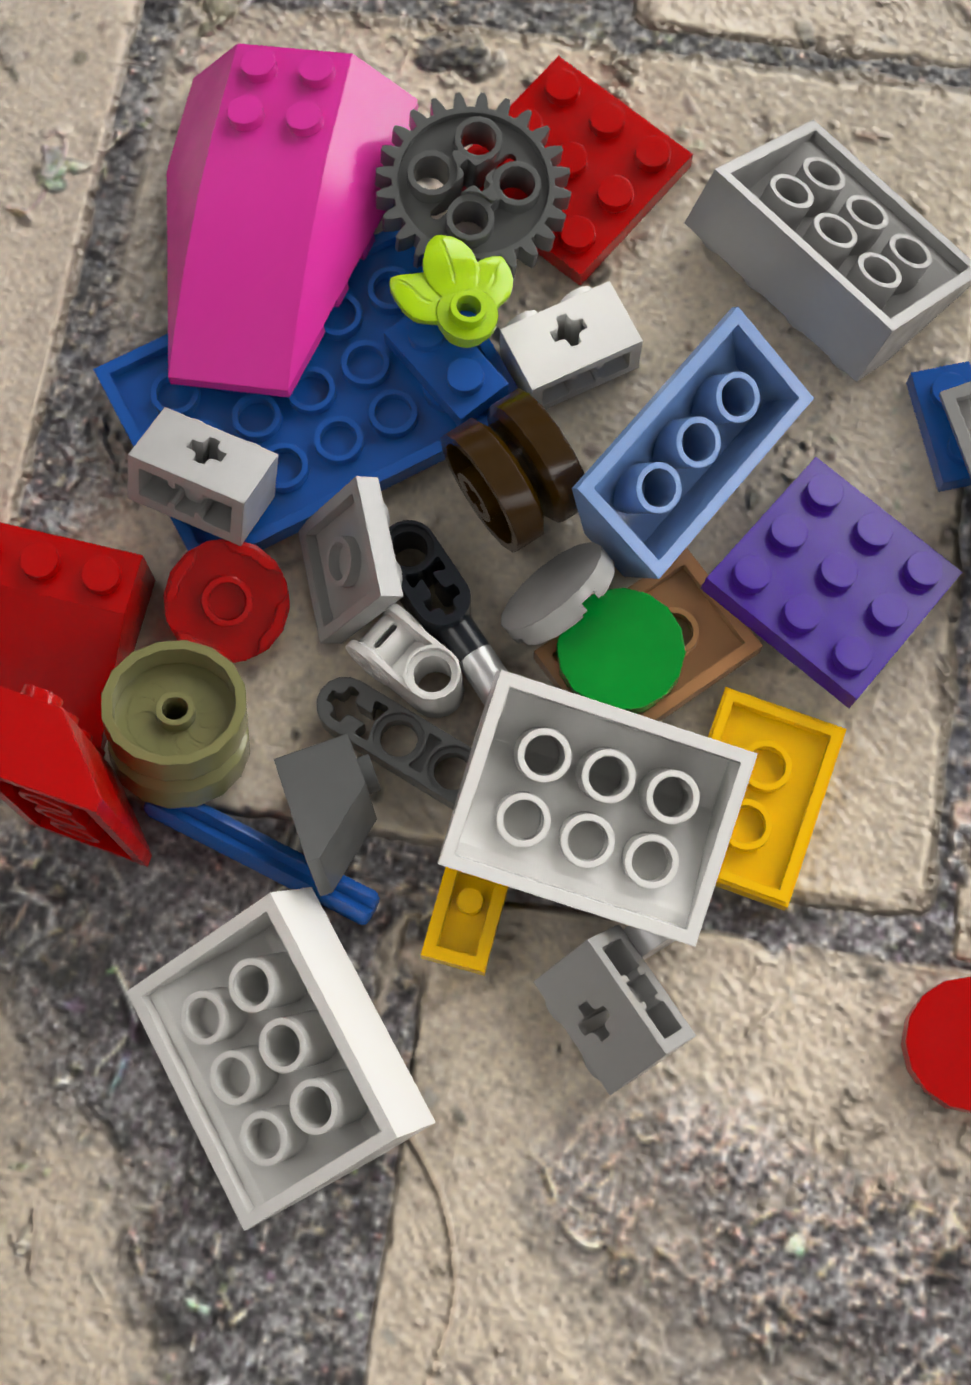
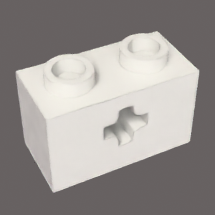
[500,281,643,409]

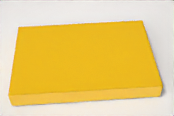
[708,687,847,911]

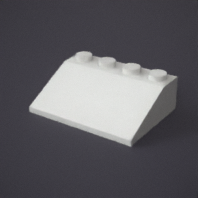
[438,670,758,947]
[126,887,436,1231]

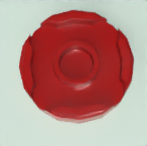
[163,539,290,663]
[901,977,971,1113]

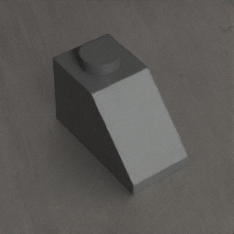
[274,733,381,897]

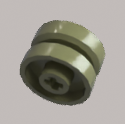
[101,640,250,809]

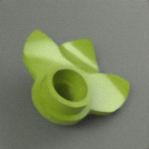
[389,235,513,348]

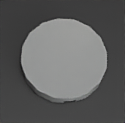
[501,542,615,645]

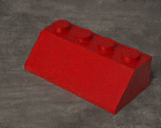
[0,684,152,867]

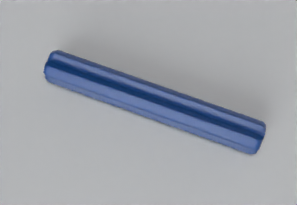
[143,802,380,925]

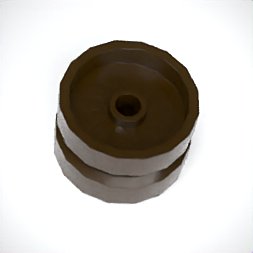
[441,388,585,553]

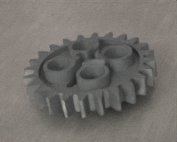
[375,92,571,278]

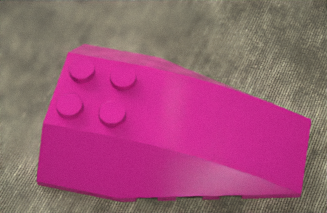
[166,43,418,398]

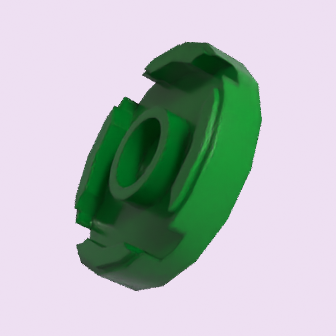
[556,588,686,714]

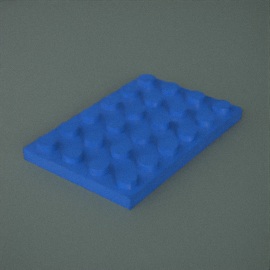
[94,230,518,551]

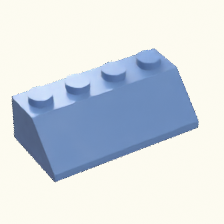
[572,306,814,579]

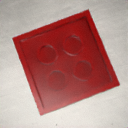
[462,55,693,286]

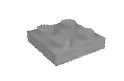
[298,476,403,644]

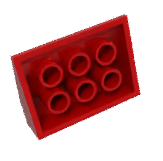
[0,522,156,750]

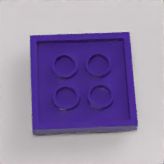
[700,457,963,708]

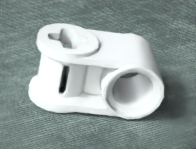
[345,603,465,718]

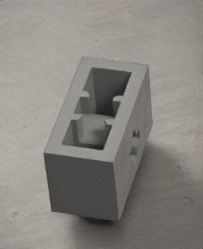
[127,407,279,546]
[534,924,696,1095]

